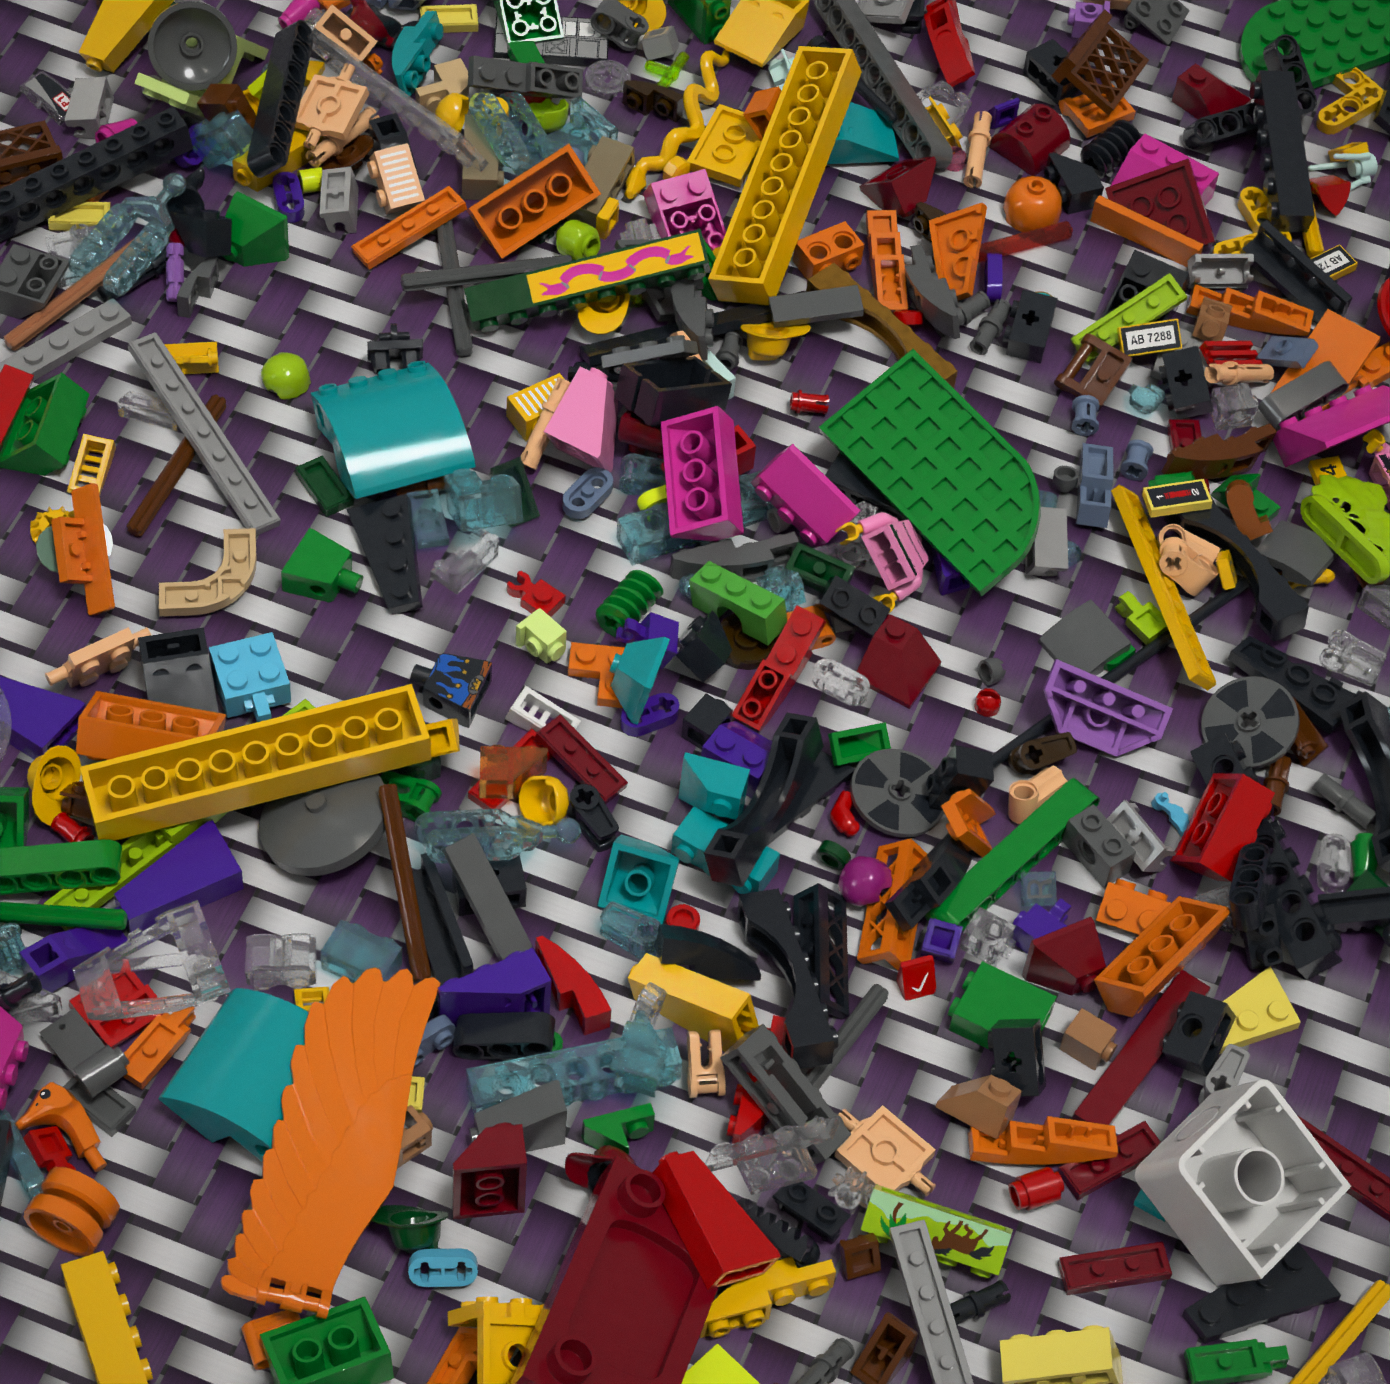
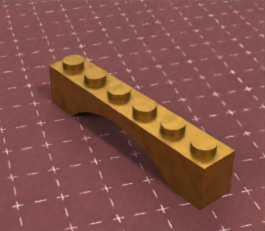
[806,263,958,388]

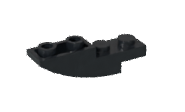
[885,833,972,931]

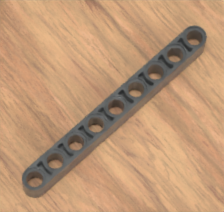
[814,0,953,169]

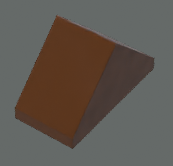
[850,1312,918,1384]

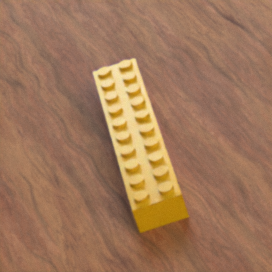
[708,46,862,305]
[80,684,431,841]

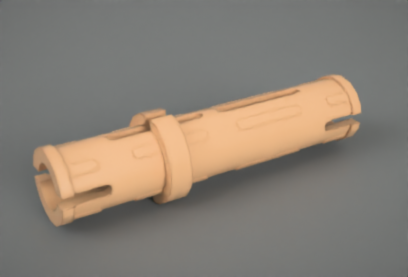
[305,106,380,168]
[963,111,992,188]
[1204,361,1274,386]
[518,377,571,470]

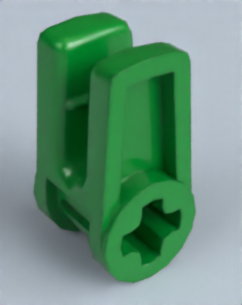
[380,771,442,824]

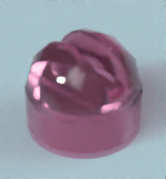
[946,146,967,172]

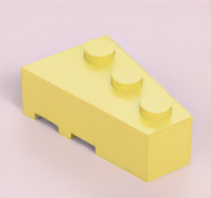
[1000,1325,1123,1384]

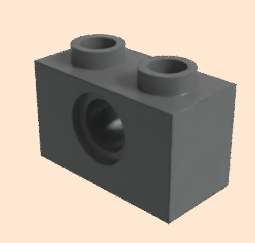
[1062,804,1136,888]

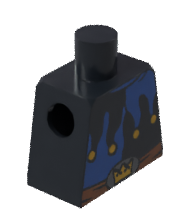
[410,653,492,728]

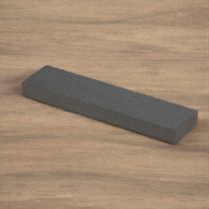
[442,833,535,961]

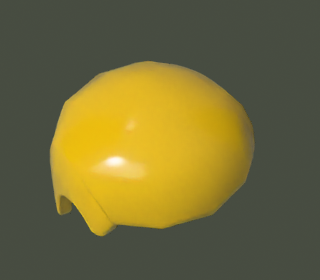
[435,93,470,140]
[519,775,569,826]

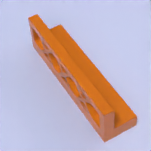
[857,838,927,971]

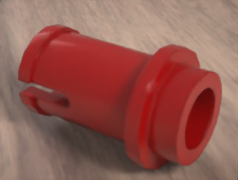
[790,390,829,414]
[51,812,94,842]

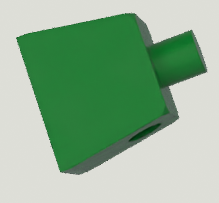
[281,528,363,602]

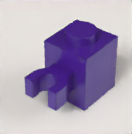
[616,612,679,669]
[1011,898,1071,954]

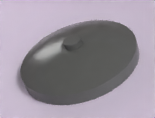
[259,774,385,876]

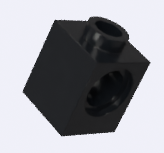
[681,693,733,750]

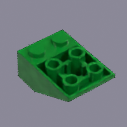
[493,0,564,44]

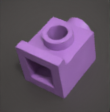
[1067,1,1110,38]

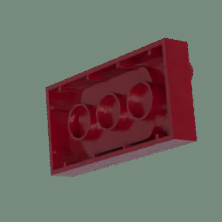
[510,1155,718,1384]

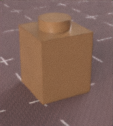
[1059,1008,1118,1071]

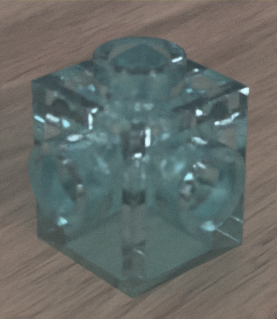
[755,566,806,613]

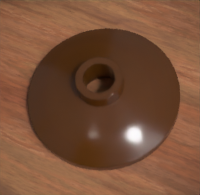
[321,135,374,171]

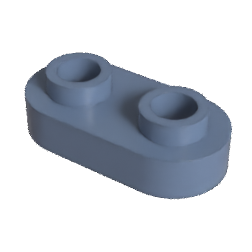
[562,467,613,519]
[414,1015,456,1067]

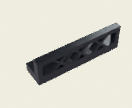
[1240,220,1352,324]
[412,852,473,986]
[794,883,849,1019]

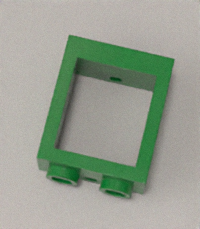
[668,0,731,45]

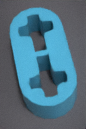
[408,1248,478,1287]

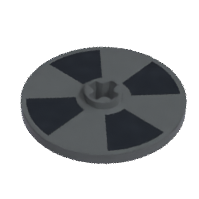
[1201,676,1300,769]
[850,749,944,837]

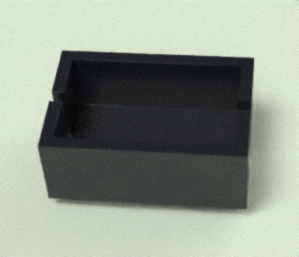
[614,356,732,427]

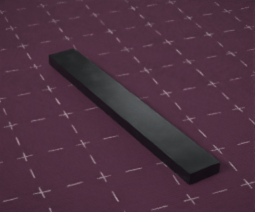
[579,291,805,367]

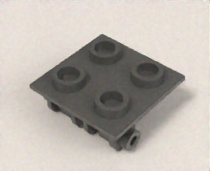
[1124,0,1190,46]

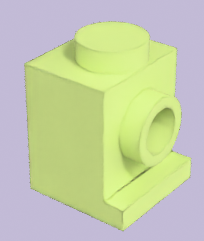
[516,608,567,664]

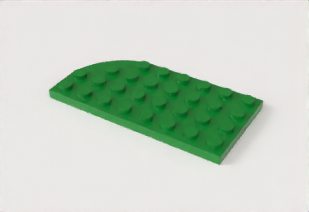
[1239,0,1390,89]
[819,349,1041,597]

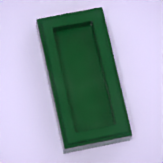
[295,455,354,517]

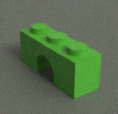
[689,561,787,645]

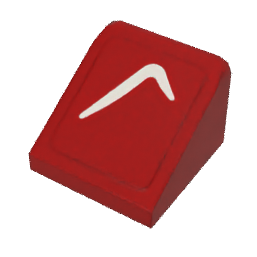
[896,955,936,1001]

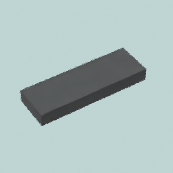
[768,285,864,328]

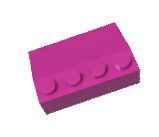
[1273,385,1390,468]

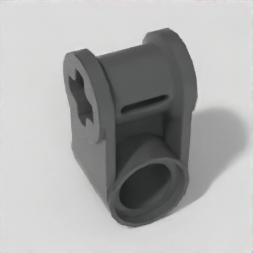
[590,0,649,51]

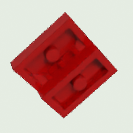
[69,963,168,1049]

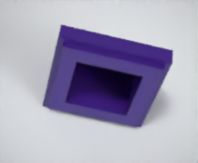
[987,97,1020,129]
[921,918,963,964]

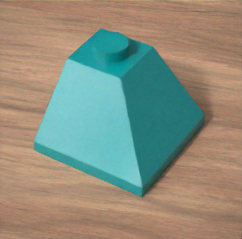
[609,637,670,725]
[678,752,750,820]
[598,834,680,924]

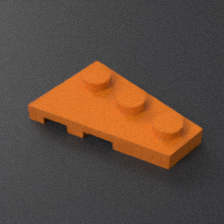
[929,203,987,301]

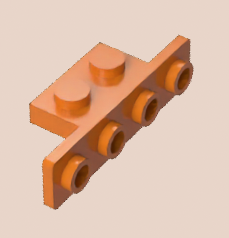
[51,483,115,615]

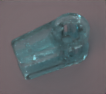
[619,454,666,495]
[600,901,660,959]

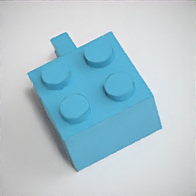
[208,632,291,722]

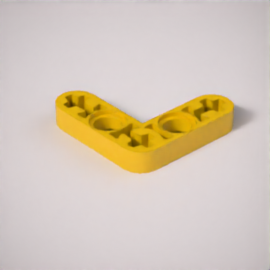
[1316,67,1383,134]
[1212,187,1292,254]

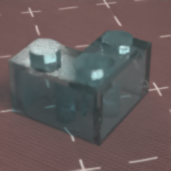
[444,469,524,532]

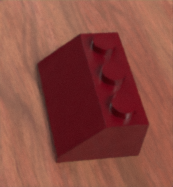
[452,1122,527,1220]

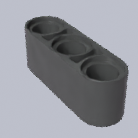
[1258,361,1349,431]

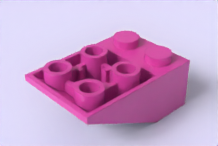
[643,169,726,250]

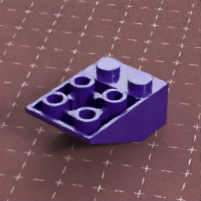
[438,947,552,1027]

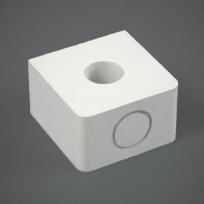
[1135,1079,1351,1286]

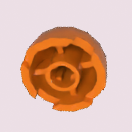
[1003,176,1062,234]

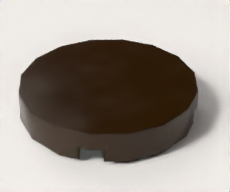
[721,613,779,670]

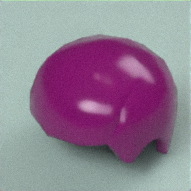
[838,856,892,907]

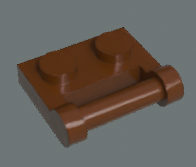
[1054,333,1133,410]

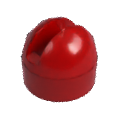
[974,688,1001,717]

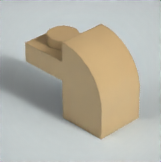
[415,58,469,117]

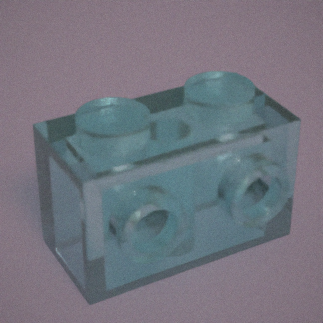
[321,920,402,983]

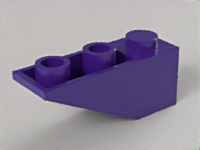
[19,927,131,998]

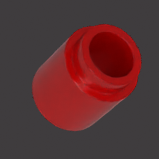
[1009,1167,1064,1211]

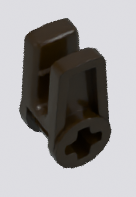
[1008,732,1077,775]

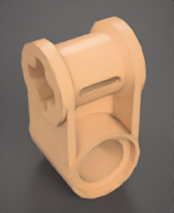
[1159,537,1218,596]

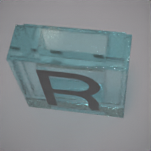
[1020,871,1057,906]

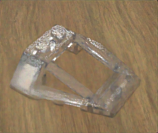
[72,900,231,1021]

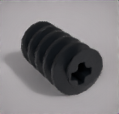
[1080,120,1141,179]

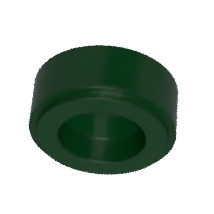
[816,840,851,871]

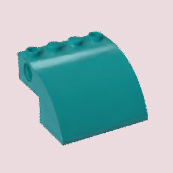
[311,361,476,499]
[158,988,309,1162]

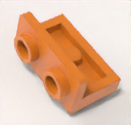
[941,789,996,858]
[1096,878,1171,935]

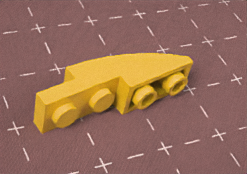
[700,1256,836,1338]

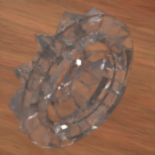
[585,60,631,97]

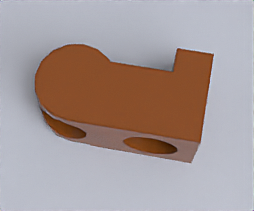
[1225,480,1273,541]

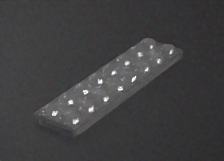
[308,28,489,172]

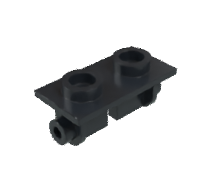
[772,1175,851,1243]

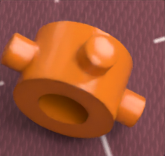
[363,53,383,75]

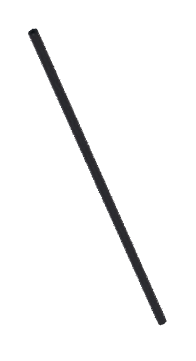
[992,503,1352,769]

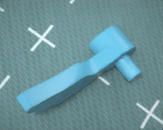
[1151,792,1189,838]

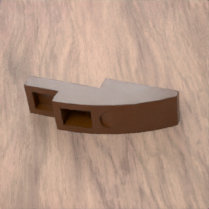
[1161,423,1277,480]

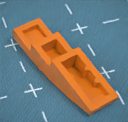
[865,210,908,312]
[1186,284,1314,336]
[968,1116,1118,1165]

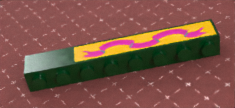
[464,229,711,332]

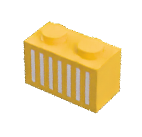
[506,373,564,441]

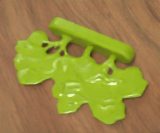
[1300,474,1390,584]

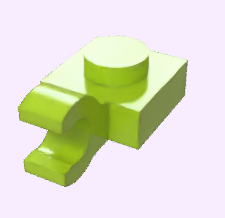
[1115,591,1168,645]

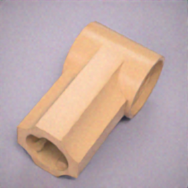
[1157,524,1221,563]
[1008,765,1068,824]

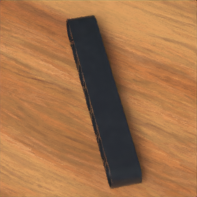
[247,20,314,178]

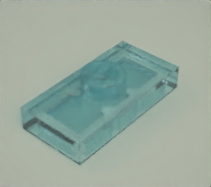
[407,489,449,549]

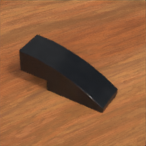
[655,924,761,981]

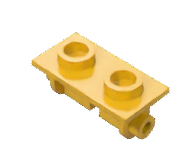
[925,96,963,152]
[164,341,219,374]

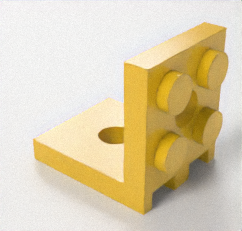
[448,1297,544,1384]

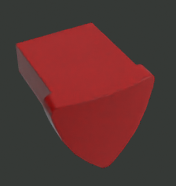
[1309,175,1351,216]

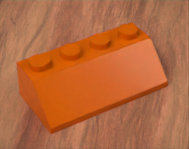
[466,144,601,259]
[76,691,226,760]
[1094,896,1230,1018]

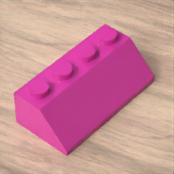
[661,406,744,541]

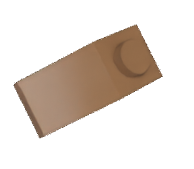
[936,1075,1022,1140]

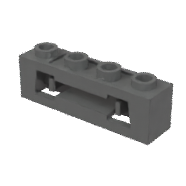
[720,1024,851,1168]

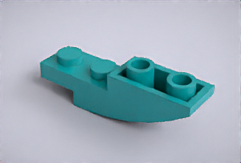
[392,11,444,100]

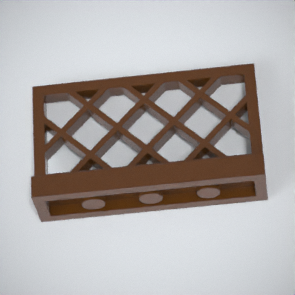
[1051,9,1149,115]
[0,120,63,189]

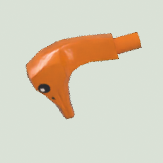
[15,1082,107,1172]

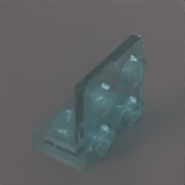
[536,96,618,167]

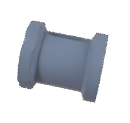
[1072,395,1100,436]
[1120,440,1154,481]

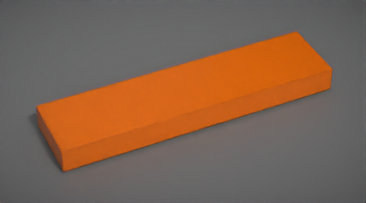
[351,186,467,270]
[1090,195,1204,268]

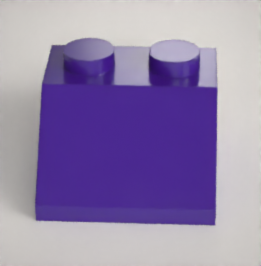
[701,721,772,799]

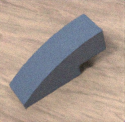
[1076,443,1113,528]

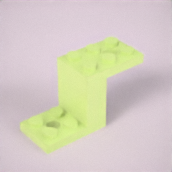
[135,35,269,118]

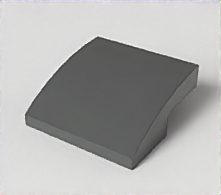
[1256,520,1338,586]
[1038,599,1131,676]

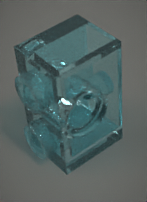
[191,110,253,169]

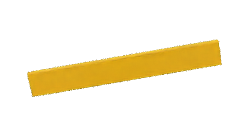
[1111,485,1216,691]

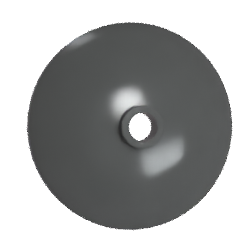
[148,1,237,91]

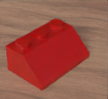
[1170,773,1275,882]

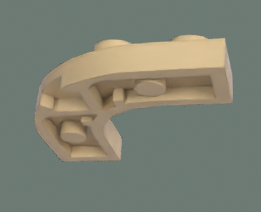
[159,528,257,616]

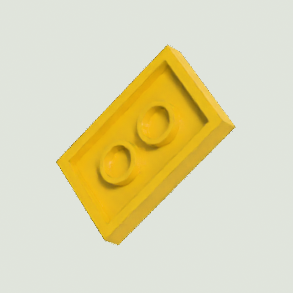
[687,104,761,188]

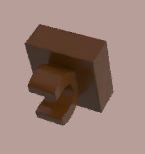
[839,1233,881,1280]

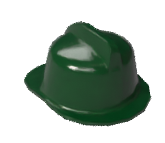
[371,1205,449,1254]

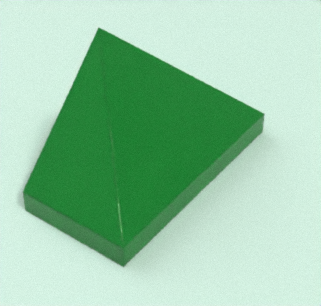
[828,722,891,766]

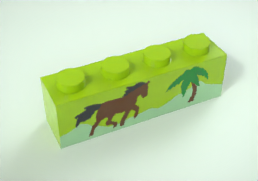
[861,1184,1013,1278]

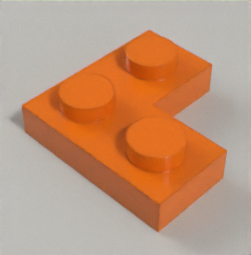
[568,642,625,708]
[427,1327,517,1384]

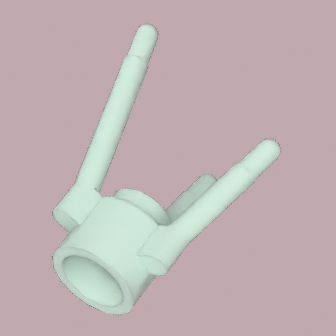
[1308,152,1378,191]

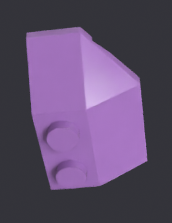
[1043,659,1173,757]

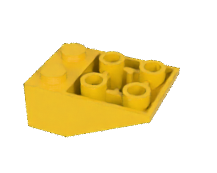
[714,0,810,67]

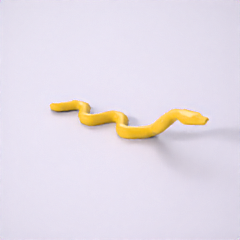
[625,50,730,199]

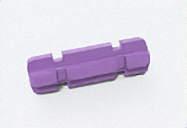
[166,243,184,302]

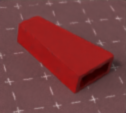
[652,1151,781,1290]

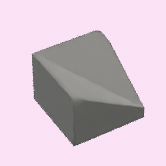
[641,25,679,60]

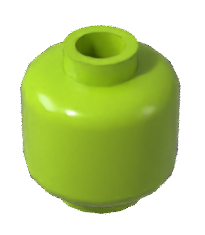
[556,220,601,260]

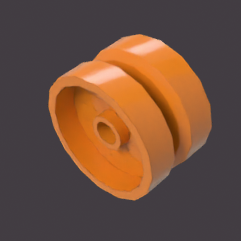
[24,1167,120,1256]

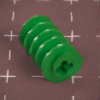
[595,570,663,637]

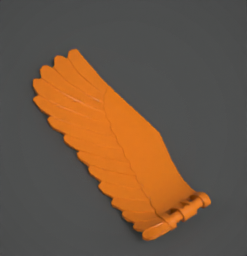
[220,967,441,1319]

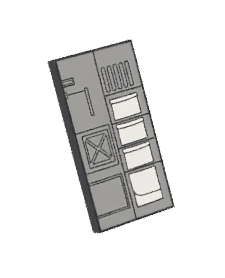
[493,13,609,67]

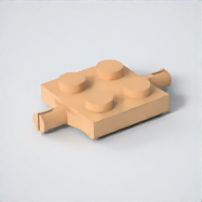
[295,63,369,150]
[45,627,151,688]
[835,1105,936,1197]

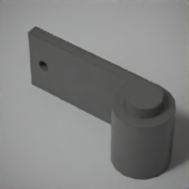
[39,1008,130,1098]

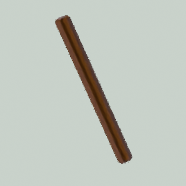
[127,394,226,537]
[378,784,431,983]

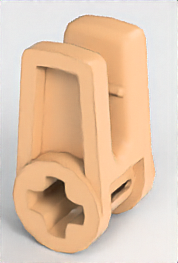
[687,1029,726,1098]

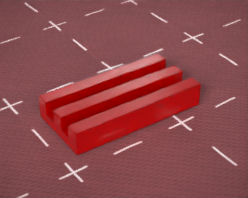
[1199,341,1263,367]

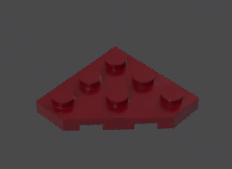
[1105,159,1216,247]

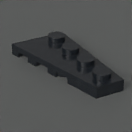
[347,494,423,615]

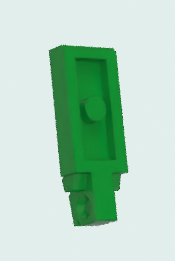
[1184,1339,1290,1384]

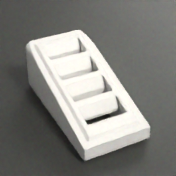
[505,686,581,732]

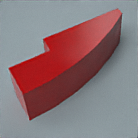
[535,936,612,1036]

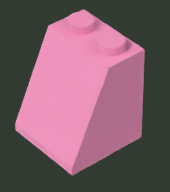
[544,366,618,473]

